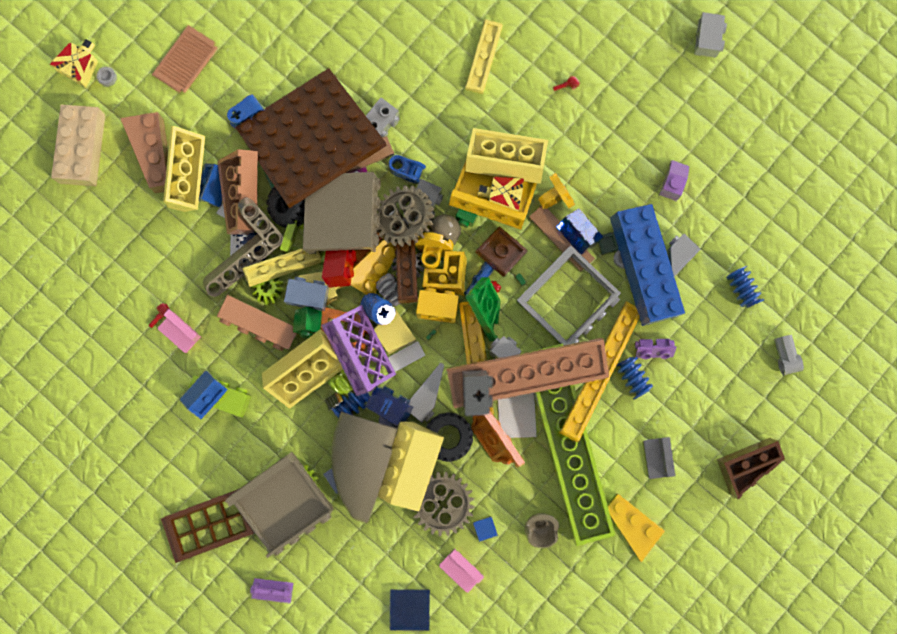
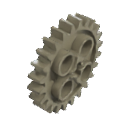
[376,185,435,247]
[413,472,475,537]

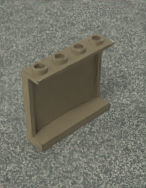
[303,172,381,254]
[225,452,334,558]

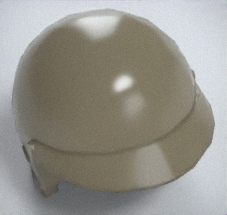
[429,214,461,245]
[525,513,559,548]

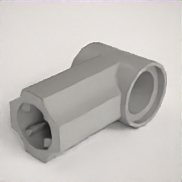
[774,335,804,375]

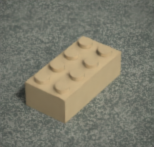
[51,105,105,186]

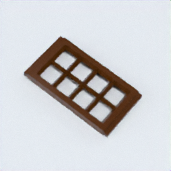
[161,489,255,563]

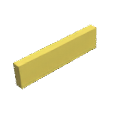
[465,19,503,94]
[242,248,322,287]

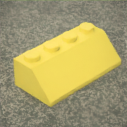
[163,126,205,212]
[466,128,548,184]
[262,329,343,409]
[377,422,444,511]

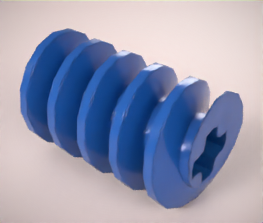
[726,266,764,308]
[360,293,395,325]
[616,356,653,400]
[331,391,373,419]

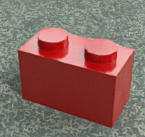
[322,250,356,288]

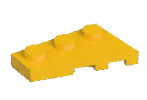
[351,239,396,295]
[608,494,665,562]

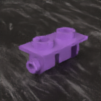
[635,339,677,359]
[250,578,294,603]

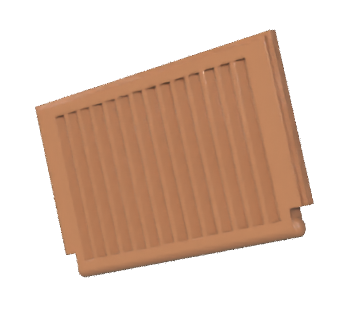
[152,25,218,93]

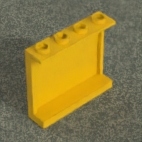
[449,161,537,230]

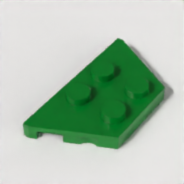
[466,277,501,342]

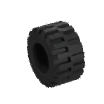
[426,412,473,462]

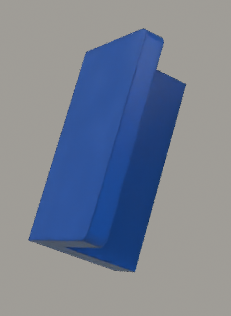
[199,163,223,207]
[180,371,228,419]

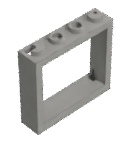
[517,245,621,346]

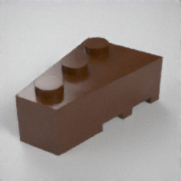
[717,438,785,499]

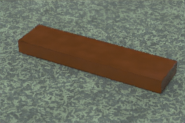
[396,240,418,304]

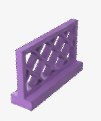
[321,305,396,396]

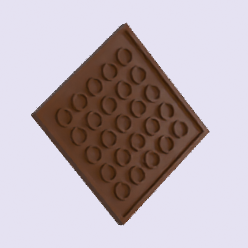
[235,68,387,208]

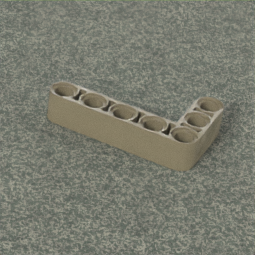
[203,198,283,297]

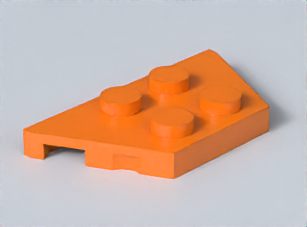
[471,412,525,467]

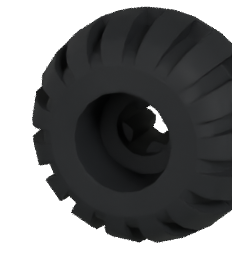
[266,186,305,228]

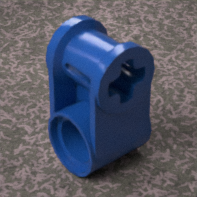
[227,95,264,129]
[389,155,426,184]

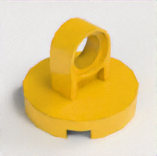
[538,173,576,209]
[415,232,454,269]

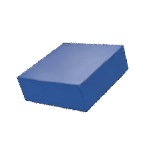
[473,516,498,542]

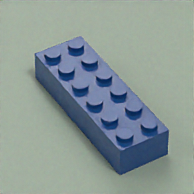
[610,204,685,326]

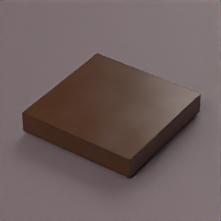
[475,226,528,277]

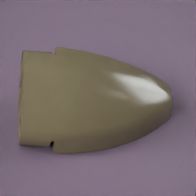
[331,412,397,523]

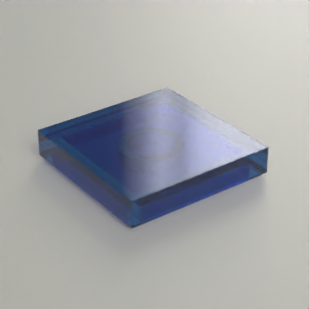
[390,589,430,631]

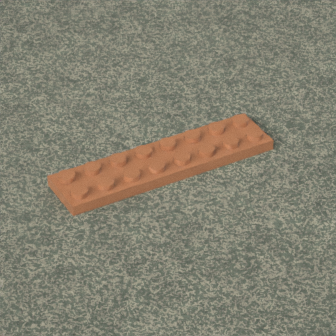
[447,338,609,408]

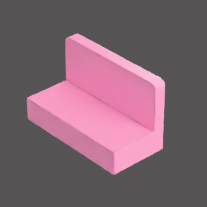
[158,309,201,353]
[439,548,484,593]

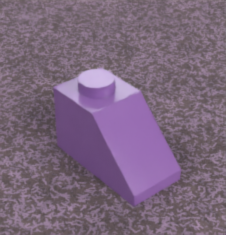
[659,160,690,201]

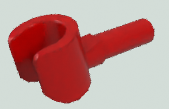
[553,76,580,91]
[148,303,170,328]

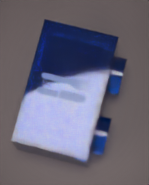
[556,208,603,255]
[365,385,414,426]

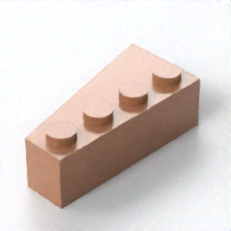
[120,112,168,193]
[218,149,258,235]
[217,295,296,352]

